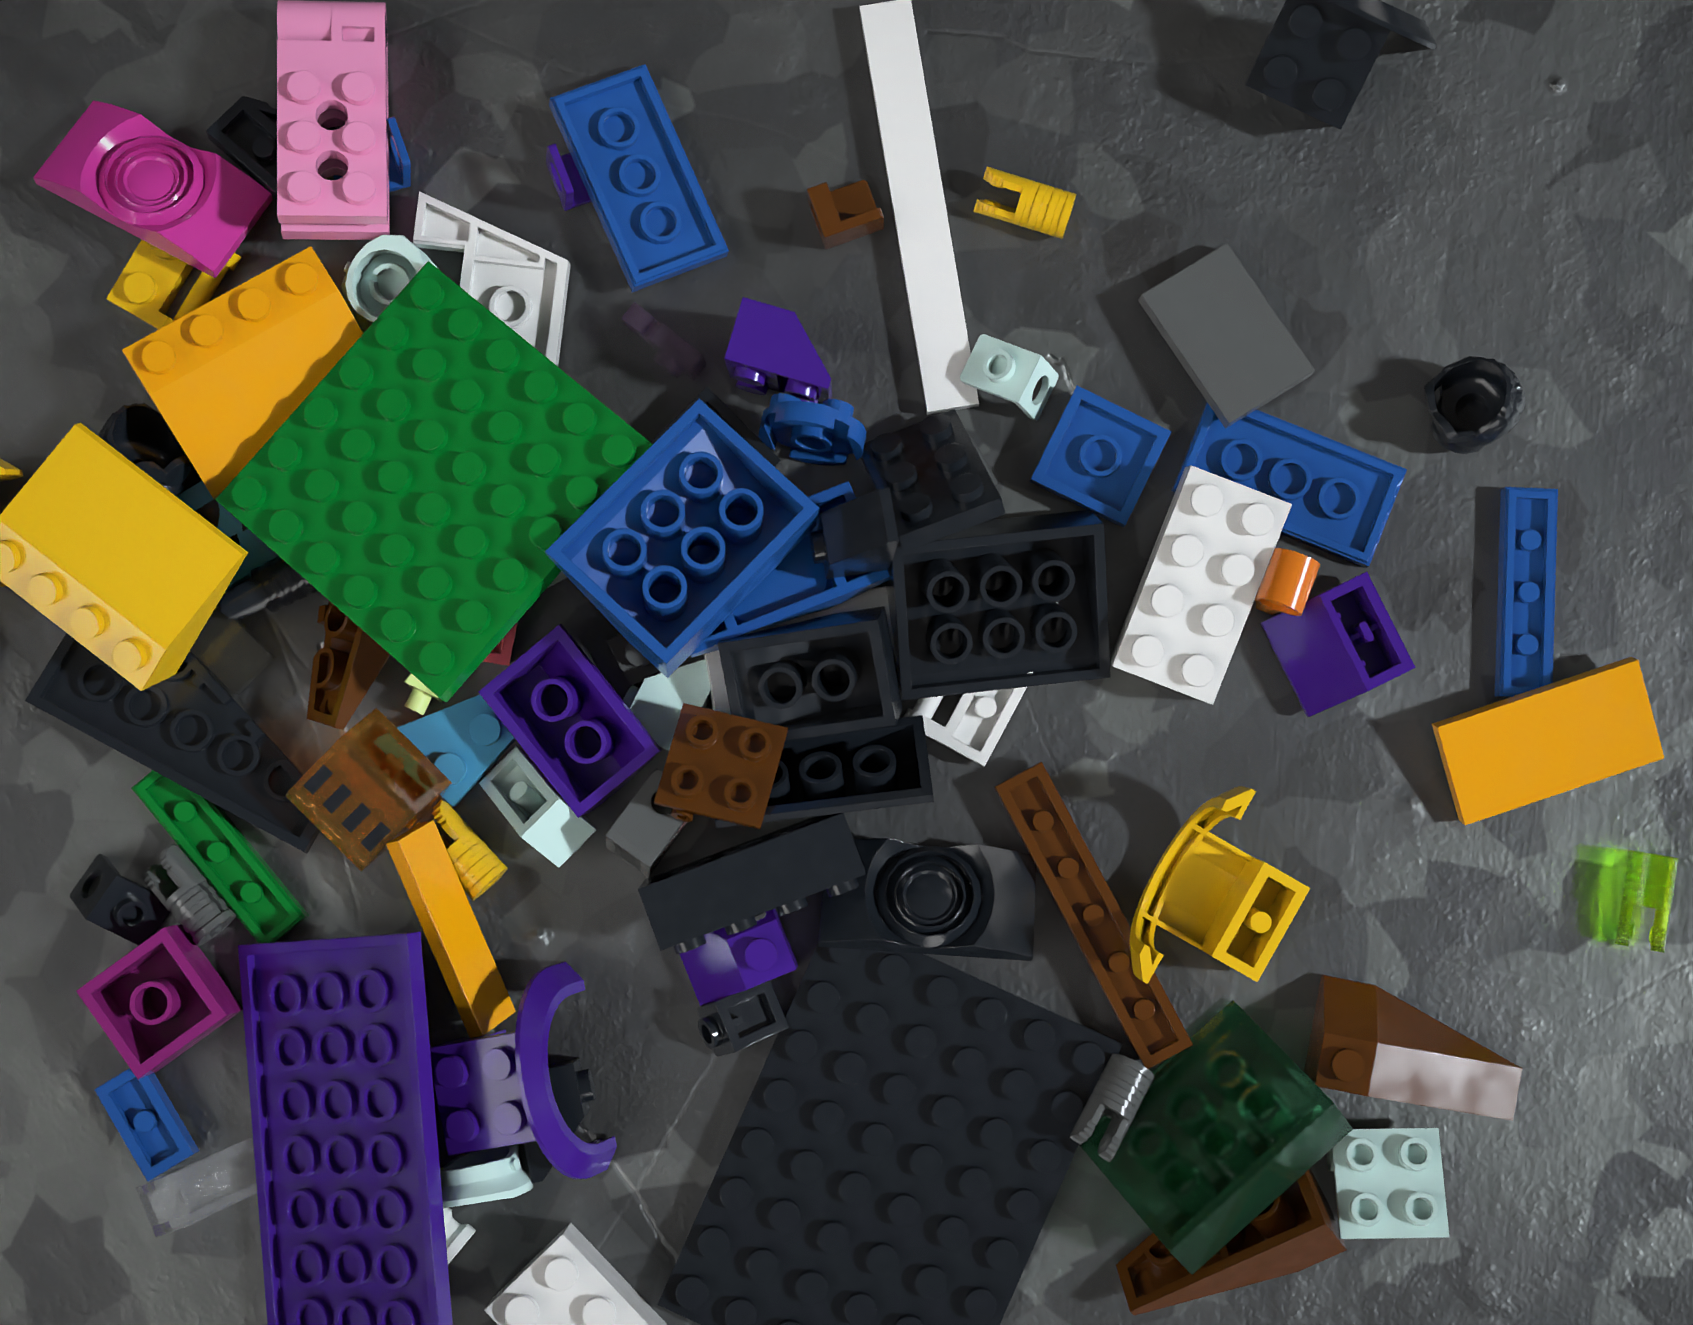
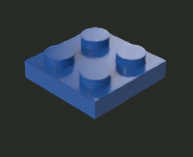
[1029,386,1171,527]

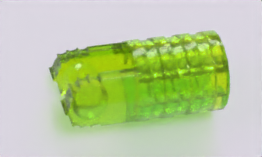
[1615,850,1679,953]

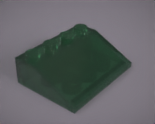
[1079,1000,1353,1275]

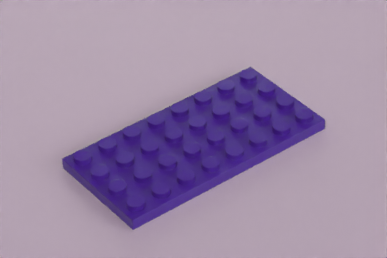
[238,932,453,1325]

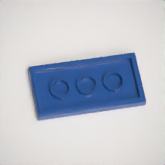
[549,64,729,292]
[1171,402,1407,568]

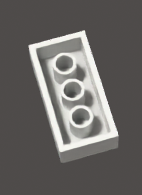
[1110,466,1292,705]
[484,1222,667,1325]

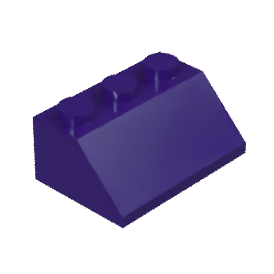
[478,624,662,818]

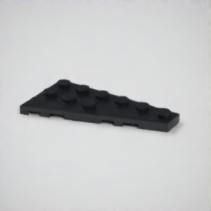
[25,633,331,854]

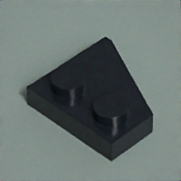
[206,96,341,199]

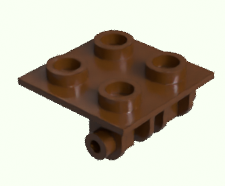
[654,703,788,830]

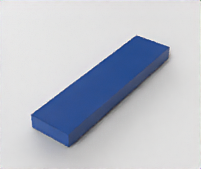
[1495,487,1558,697]

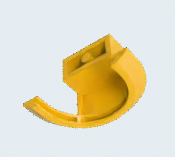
[1130,786,1310,984]

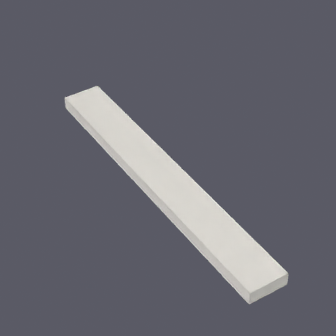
[859,0,979,415]

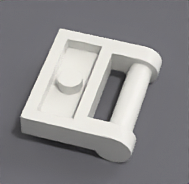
[903,672,1033,767]

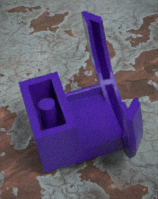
[430,962,617,1179]

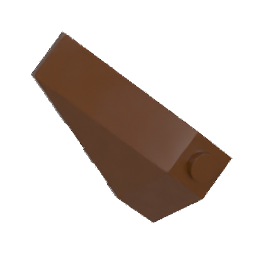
[307,601,390,730]
[1303,974,1523,1121]
[1116,1133,1347,1316]

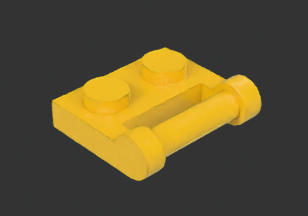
[106,239,242,329]

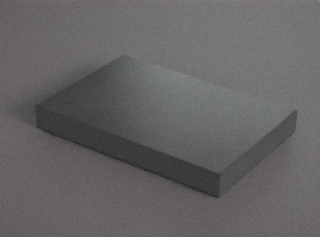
[1138,243,1315,429]

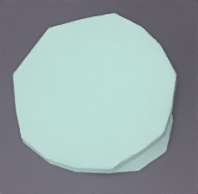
[341,235,437,331]
[440,1144,533,1208]

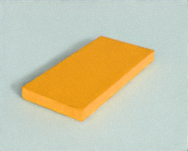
[1432,657,1664,825]

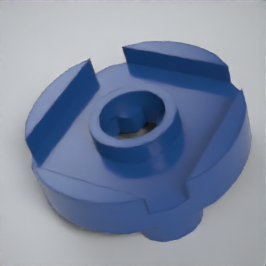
[759,393,867,466]

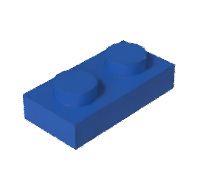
[94,1068,200,1182]

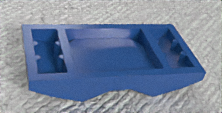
[690,481,890,658]

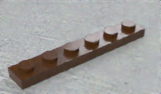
[994,762,1193,1069]

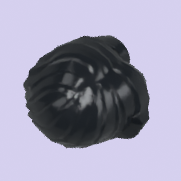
[1424,356,1526,454]
[98,403,191,497]

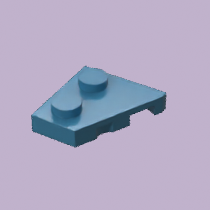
[378,695,516,806]

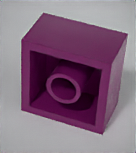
[76,924,243,1079]

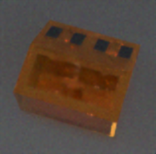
[286,708,452,872]

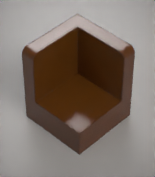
[807,180,884,250]

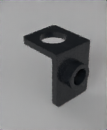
[70,854,170,946]

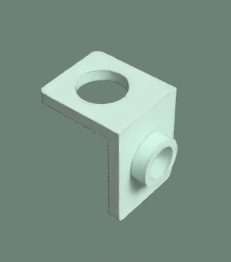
[960,334,1059,421]

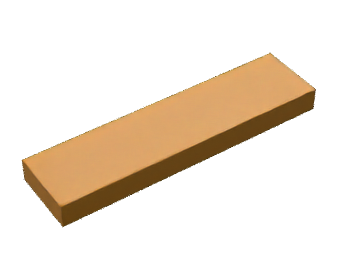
[386,820,516,1038]

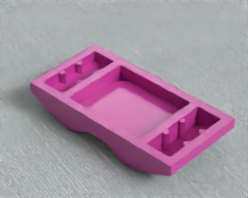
[33,100,273,278]

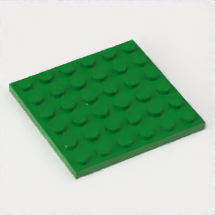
[215,261,653,703]

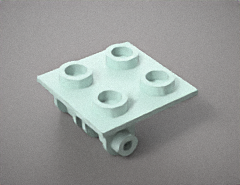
[1327,1128,1449,1239]

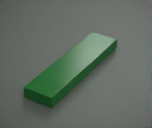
[131,770,309,943]

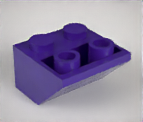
[724,297,832,404]
[1260,572,1416,717]

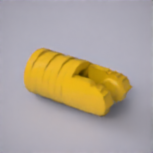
[973,166,1077,239]
[416,799,508,901]

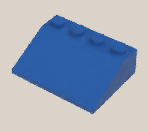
[545,399,819,678]

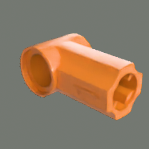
[1255,548,1320,616]

